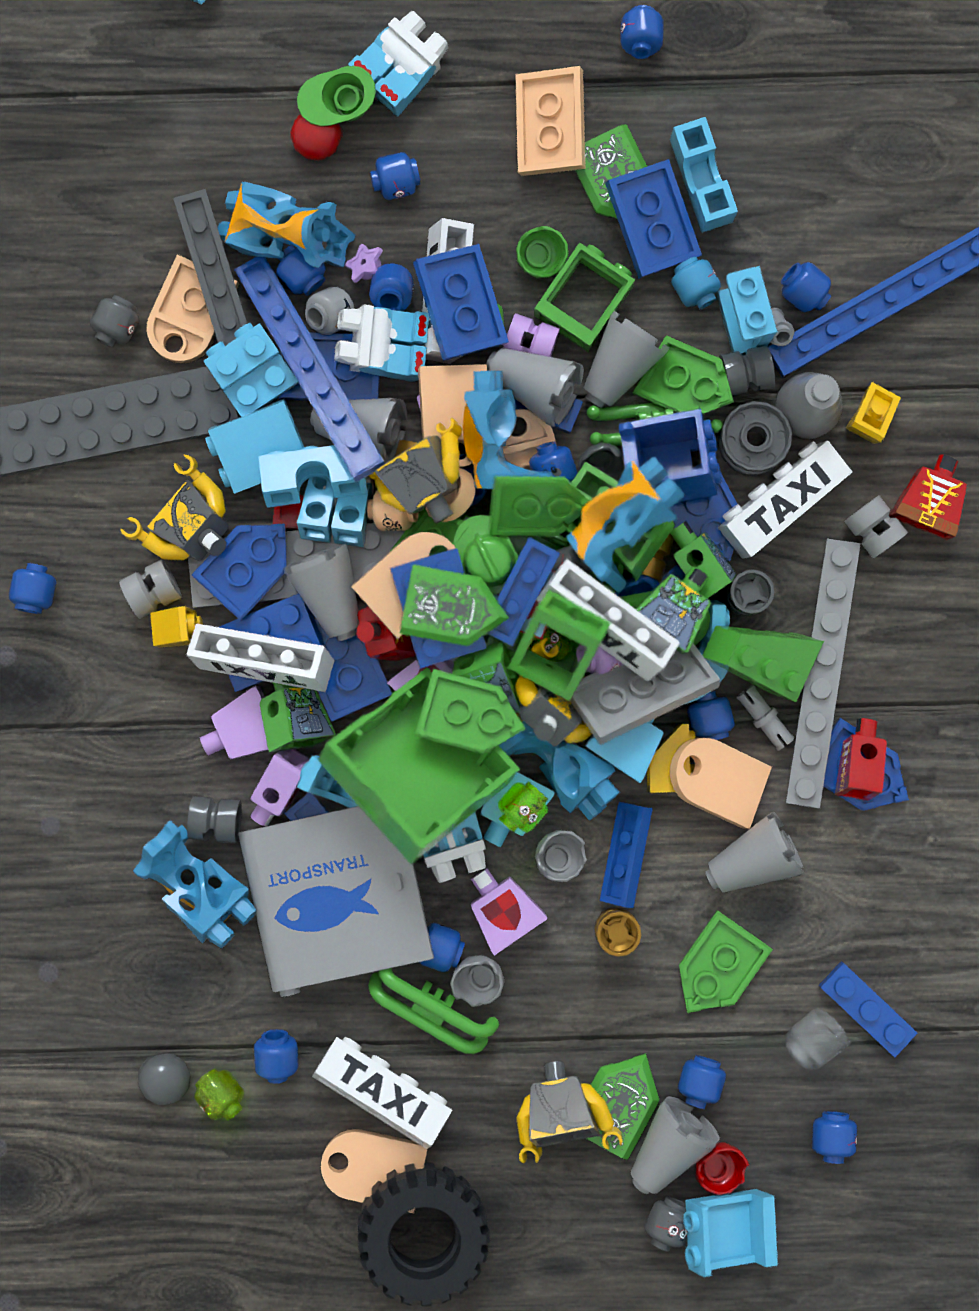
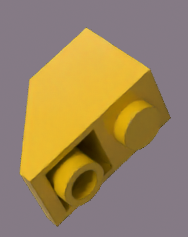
[150,606,203,648]
[647,724,695,793]

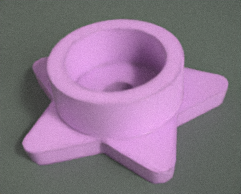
[345,244,383,283]

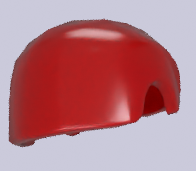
[290,114,343,161]
[695,1142,749,1195]

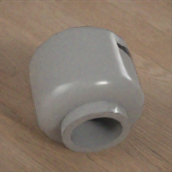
[305,287,355,335]

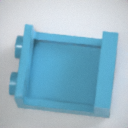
[716,266,777,355]
[205,398,304,494]
[683,1189,778,1277]

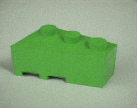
[571,462,675,581]
[702,626,824,702]

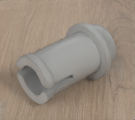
[771,308,794,346]

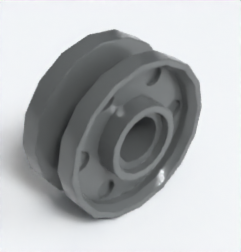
[718,401,792,476]

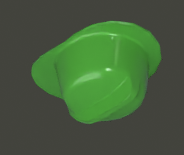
[297,65,376,126]
[453,515,518,595]

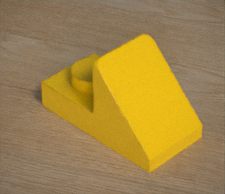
[846,382,901,444]

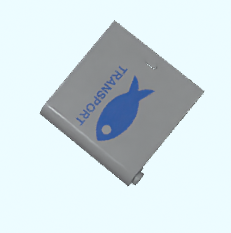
[238,806,434,997]

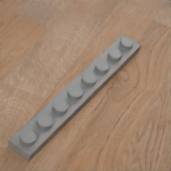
[786,539,861,809]

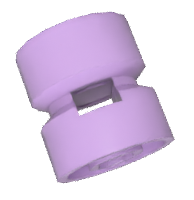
[503,313,560,357]

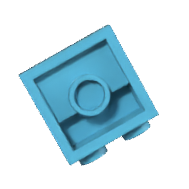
[204,323,299,417]

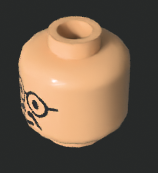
[367,490,419,531]

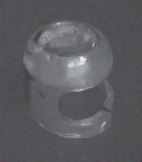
[785,1008,851,1070]

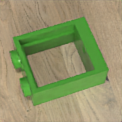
[534,243,635,353]
[508,589,611,701]

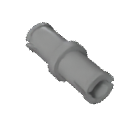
[736,685,794,751]

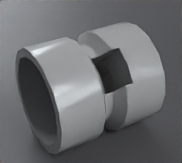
[844,495,908,558]
[119,559,182,619]

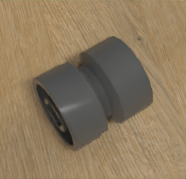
[719,345,775,397]
[725,570,774,616]
[187,796,242,844]

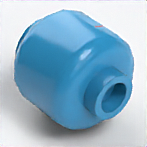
[671,257,721,309]

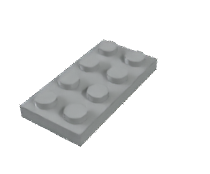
[570,643,720,745]

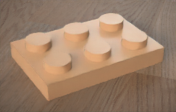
[516,66,585,176]

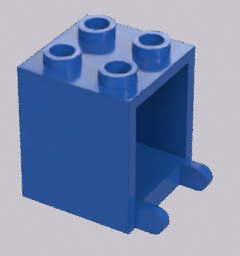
[618,409,722,502]

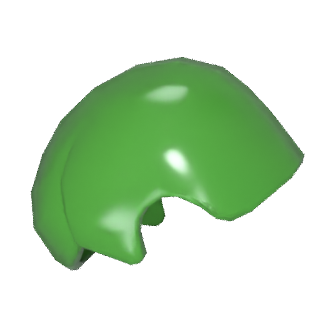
[516,226,568,278]

